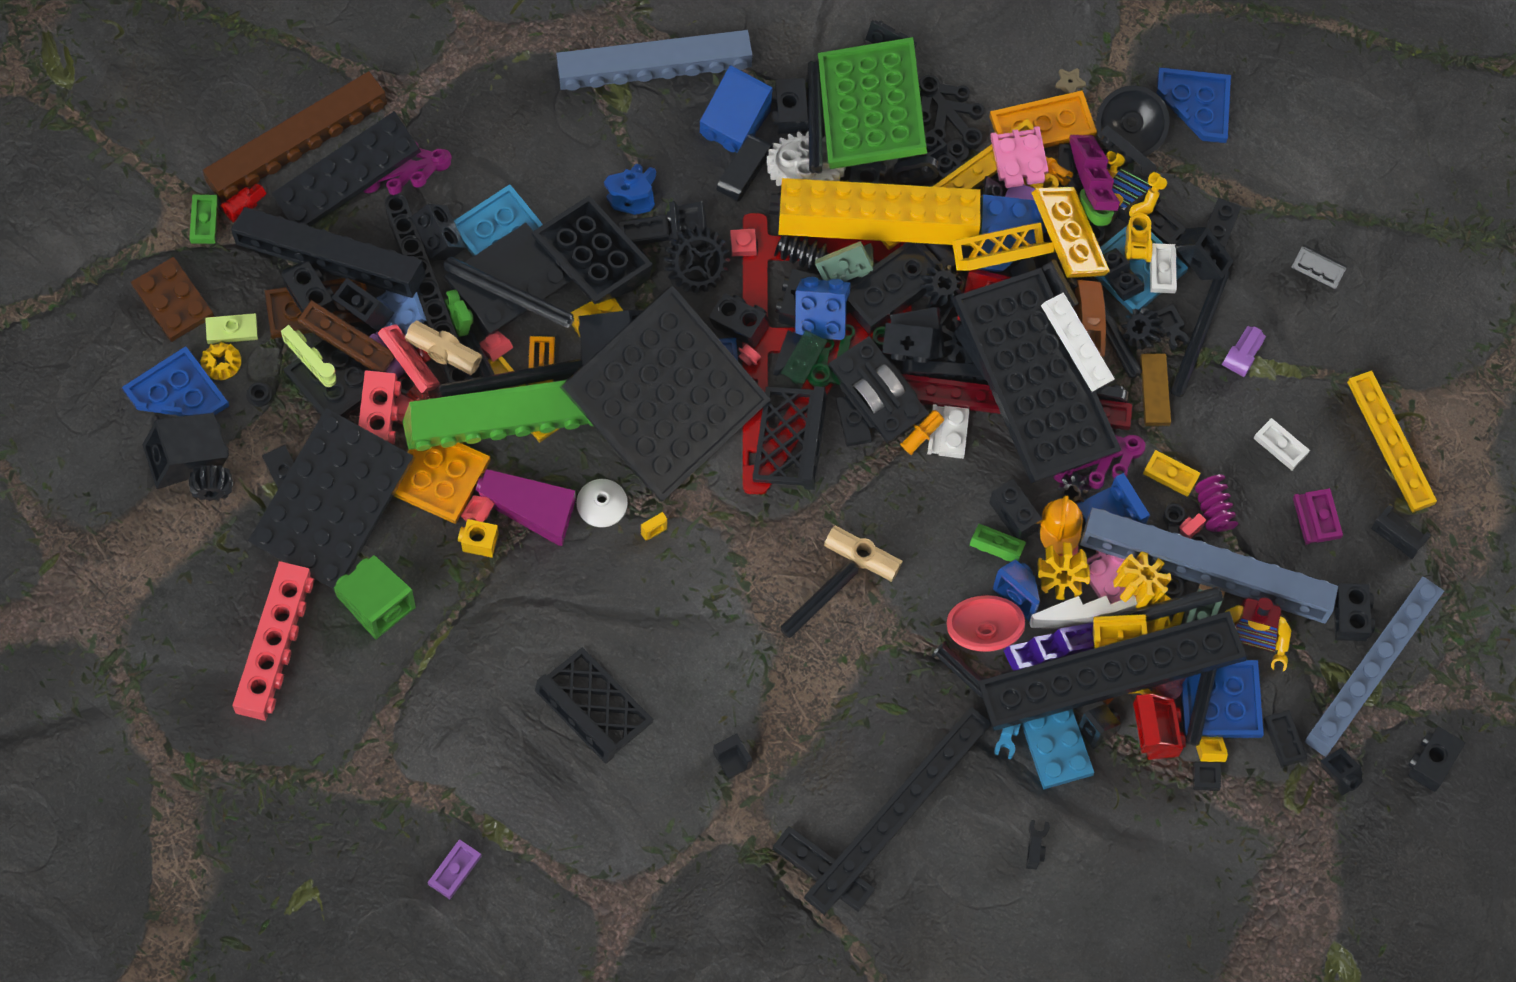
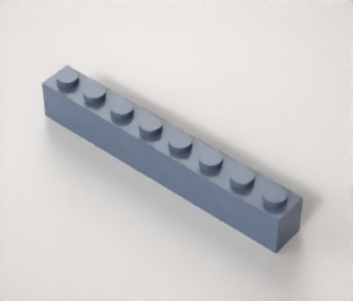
[556,30,752,91]
[1304,577,1444,757]

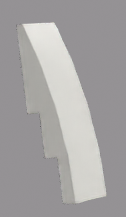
[1029,595,1137,629]

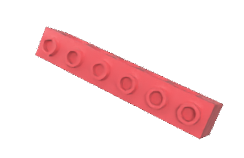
[232,561,314,721]

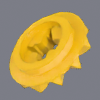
[200,341,241,380]

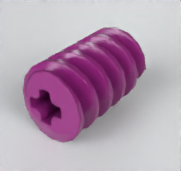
[1195,475,1238,532]

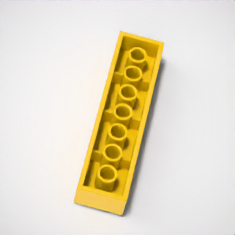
[779,178,980,246]

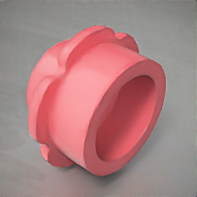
[738,344,761,366]

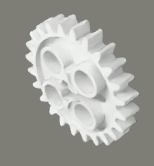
[767,131,846,186]

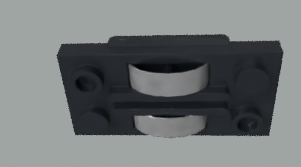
[828,336,929,444]

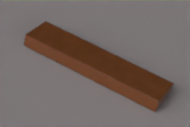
[297,300,395,372]

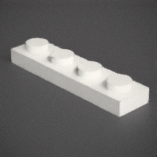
[1041,293,1114,392]

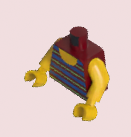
[1225,597,1291,671]

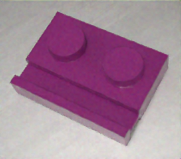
[1293,488,1343,545]

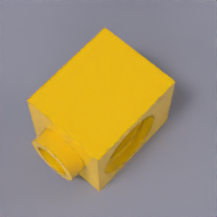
[458,519,499,558]

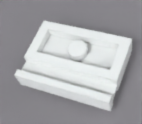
[927,404,969,459]

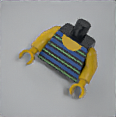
[1106,151,1167,226]

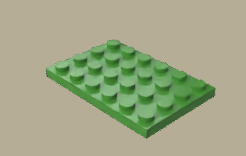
[818,37,927,169]

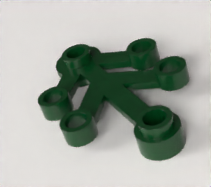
[807,324,885,387]

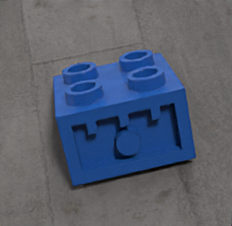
[1077,473,1150,524]

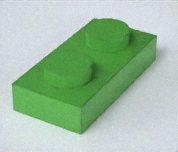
[190,195,219,244]
[970,524,1026,562]

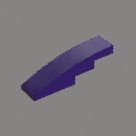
[1003,623,1094,671]

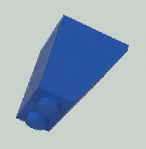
[700,65,773,153]

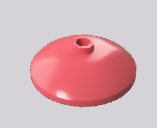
[947,595,1025,652]

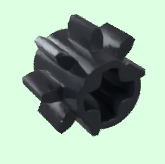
[1058,471,1091,502]

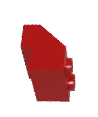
[1133,694,1186,760]

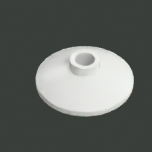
[576,479,628,527]

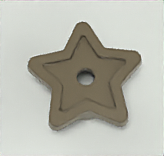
[1055,68,1086,93]

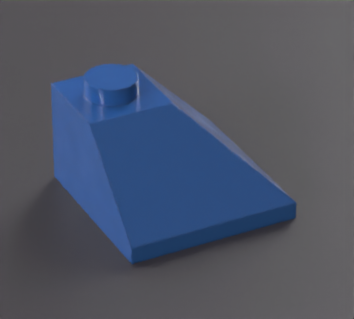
[992,559,1040,622]

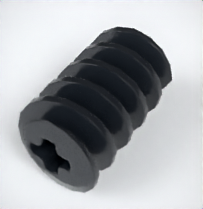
[774,235,829,274]

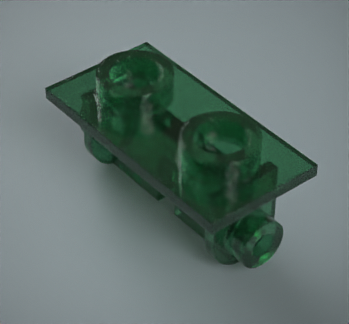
[781,330,827,385]

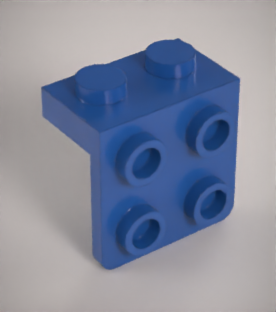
[795,277,851,340]

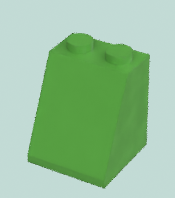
[334,555,416,640]

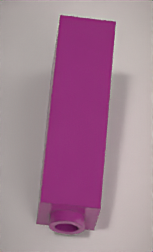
[476,469,576,546]

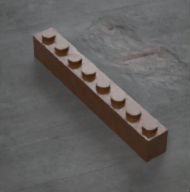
[203,71,387,203]

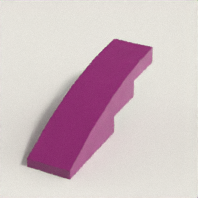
[1069,135,1120,211]

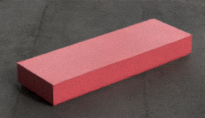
[378,324,440,393]

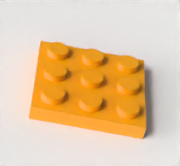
[394,443,491,524]

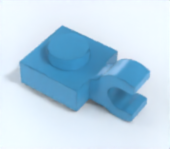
[994,724,1021,759]

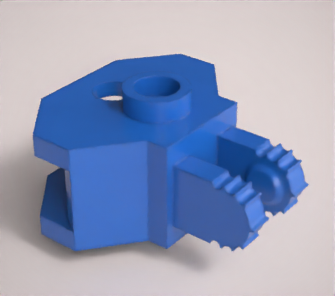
[604,164,656,215]

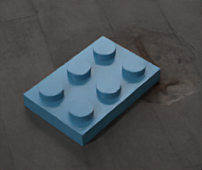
[1021,709,1094,790]

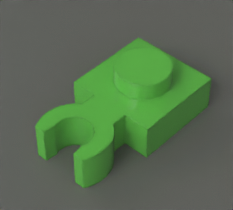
[444,290,473,337]

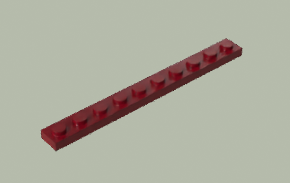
[902,374,1132,430]

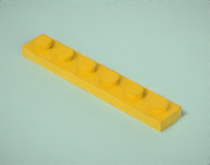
[1347,371,1437,513]

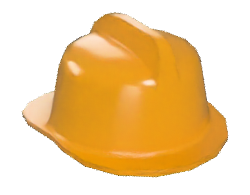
[1040,496,1083,554]

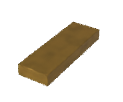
[1140,354,1171,426]

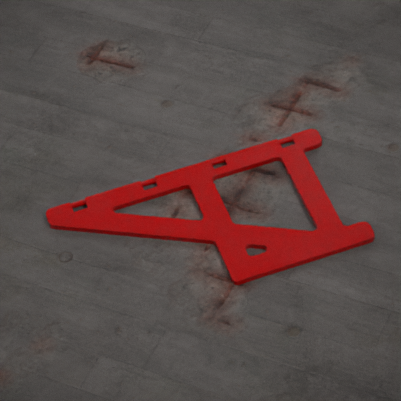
[743,213,912,494]

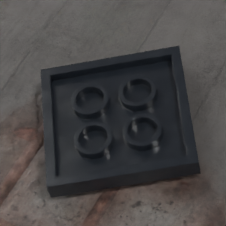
[283,340,372,417]

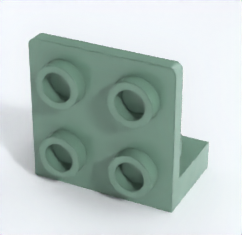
[815,241,873,282]

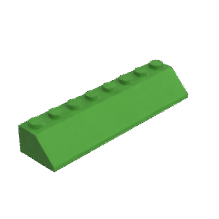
[402,380,593,451]

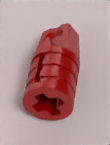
[221,184,267,222]

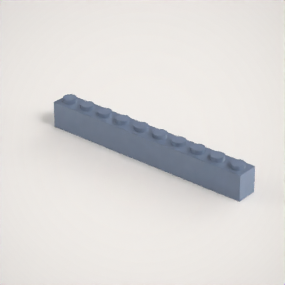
[1080,507,1338,624]

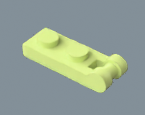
[281,325,337,387]

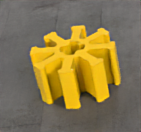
[1037,542,1090,600]
[1113,551,1171,609]

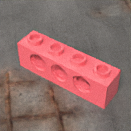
[358,371,402,445]

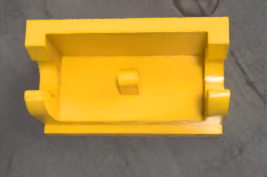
[1093,614,1148,649]

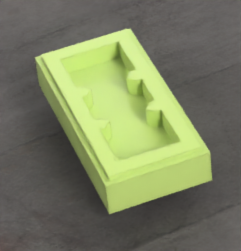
[206,313,258,344]

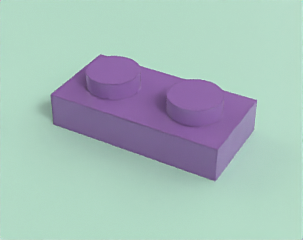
[428,839,482,899]

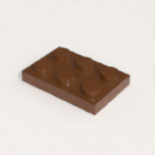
[131,257,214,342]

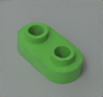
[1079,189,1114,226]

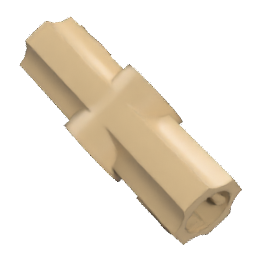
[405,320,482,375]
[824,526,903,582]

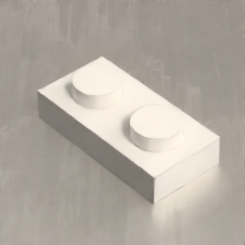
[1150,243,1177,293]
[1254,418,1310,471]

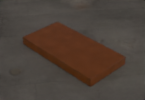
[265,278,367,339]

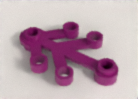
[363,142,452,195]
[1053,435,1145,489]

